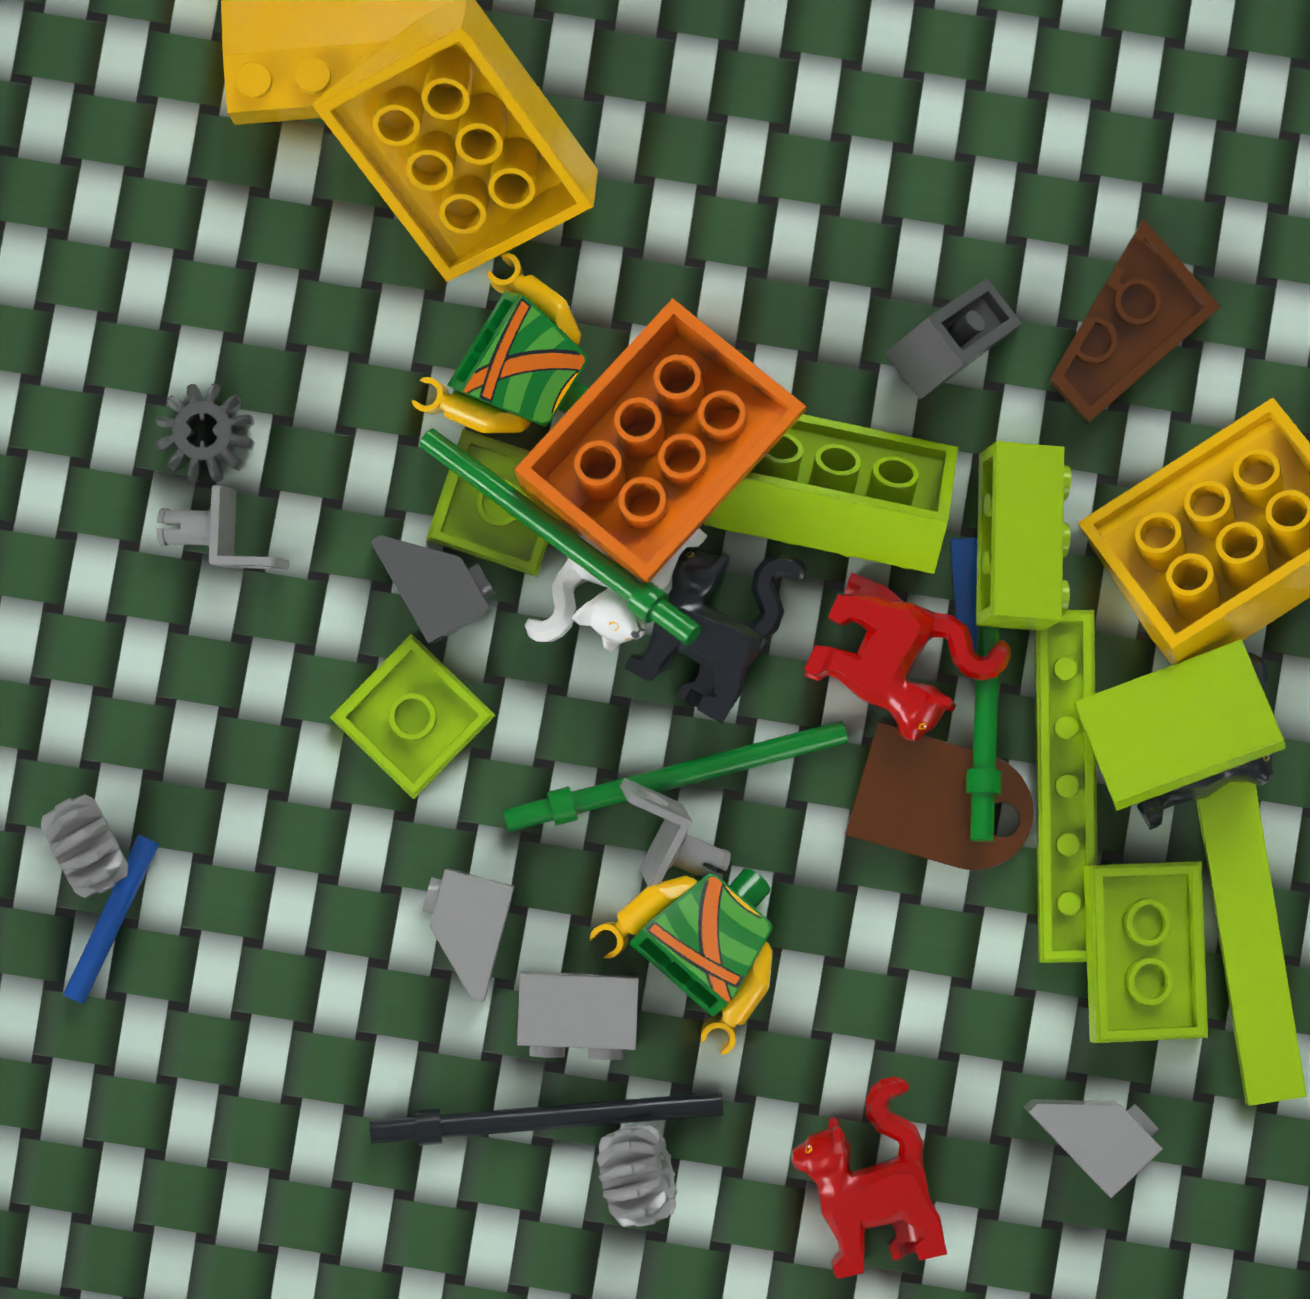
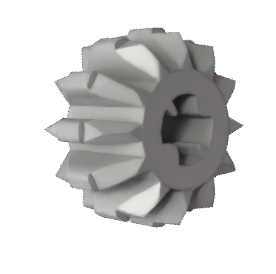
[41,794,128,898]
[597,1124,677,1227]

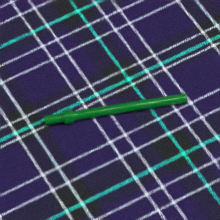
[420,428,702,646]
[966,626,1002,842]
[503,720,849,832]

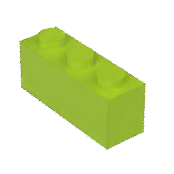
[976,441,1072,631]

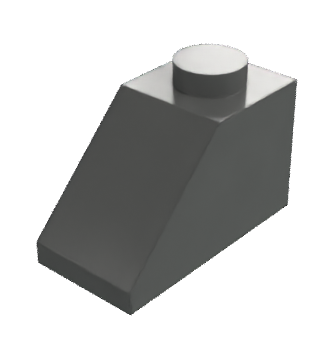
[885,278,1022,400]
[370,535,495,646]

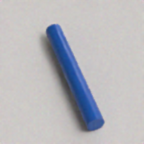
[63,834,160,1004]

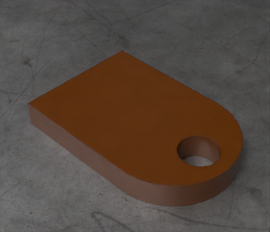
[844,722,1033,870]

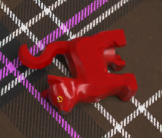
[804,573,1011,742]
[791,1076,947,1279]

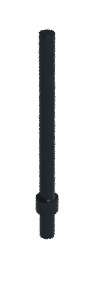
[370,1092,723,1146]

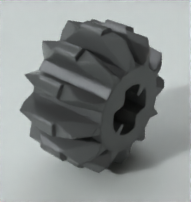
[155,383,255,482]

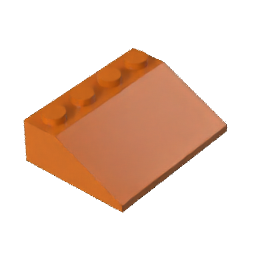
[514,298,807,584]

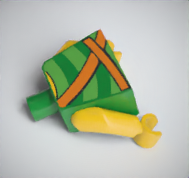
[412,253,589,433]
[590,868,773,1055]

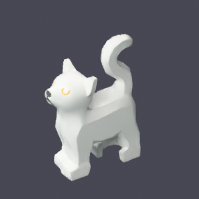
[525,528,707,652]

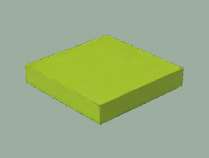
[426,429,549,577]
[329,634,496,799]

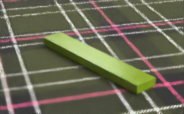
[1034,610,1098,963]
[1196,782,1307,1106]

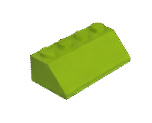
[704,414,959,574]

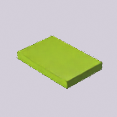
[1074,639,1286,811]
[1084,861,1208,1043]

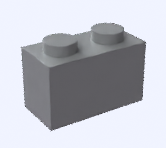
[517,971,638,1060]

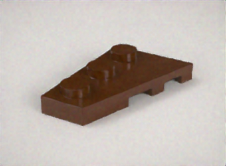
[1048,219,1221,424]

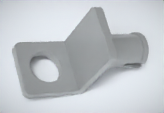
[157,485,289,569]
[620,778,731,886]

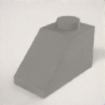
[423,868,515,1002]
[1024,1099,1162,1198]

